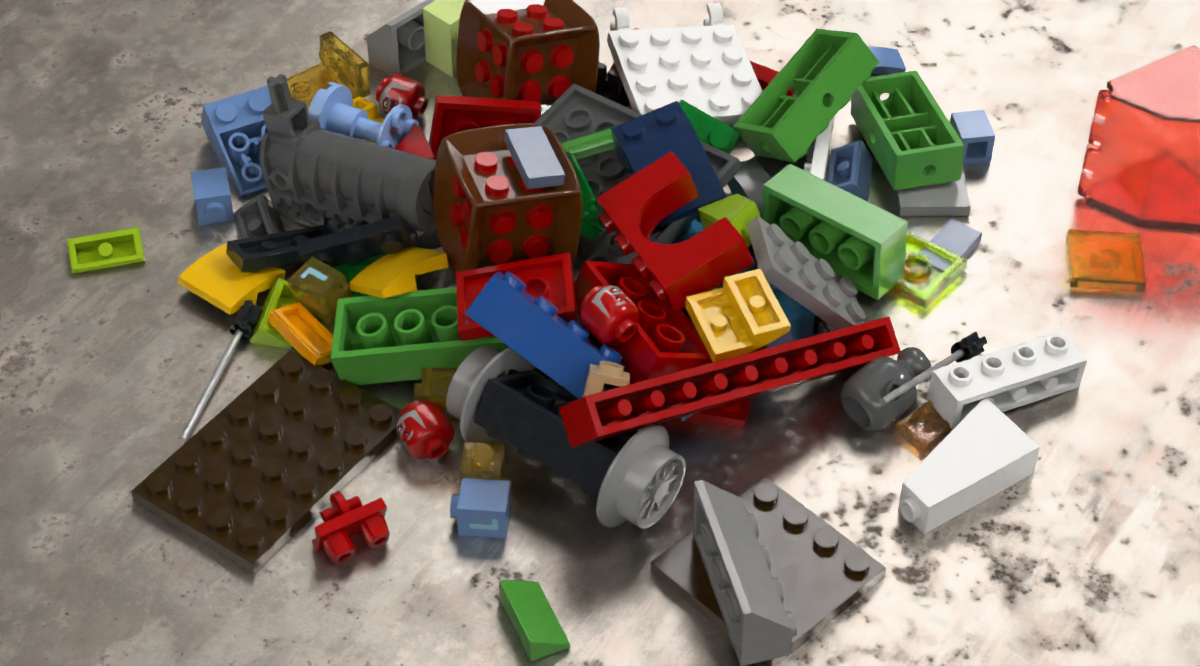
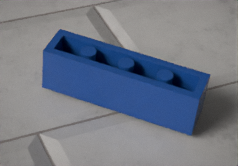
[465,271,626,399]

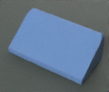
[827,140,873,201]

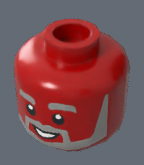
[376,73,428,119]
[580,286,639,345]
[396,400,455,459]

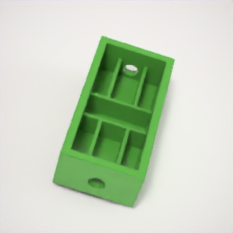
[733,29,879,163]
[850,70,964,191]

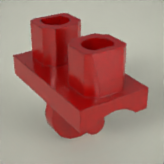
[312,491,390,565]

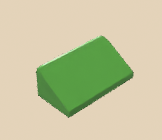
[499,580,570,661]

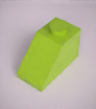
[698,193,761,247]

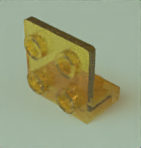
[287,31,371,109]

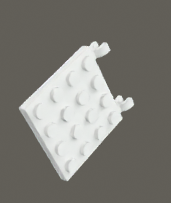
[607,3,763,125]

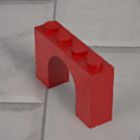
[596,151,754,312]

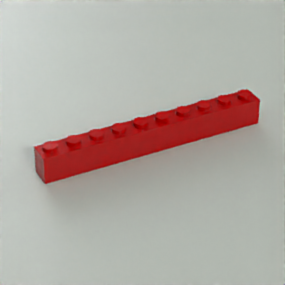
[559,316,901,448]

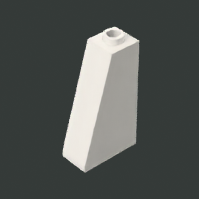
[898,398,1040,534]

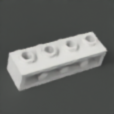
[927,331,1087,429]

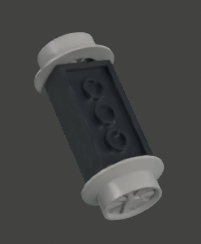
[446,346,686,529]

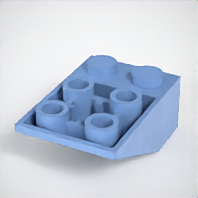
[201,86,272,197]

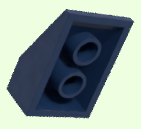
[611,101,727,228]

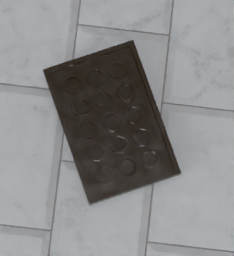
[131,350,402,574]

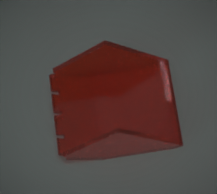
[1077,45,1200,232]

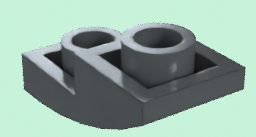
[728,159,771,219]

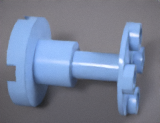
[308,82,419,149]

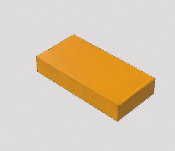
[267,302,333,366]

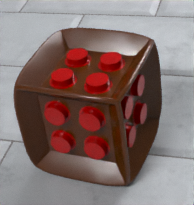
[456,0,600,115]
[433,123,582,276]

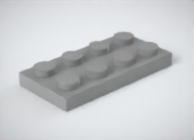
[746,216,866,330]

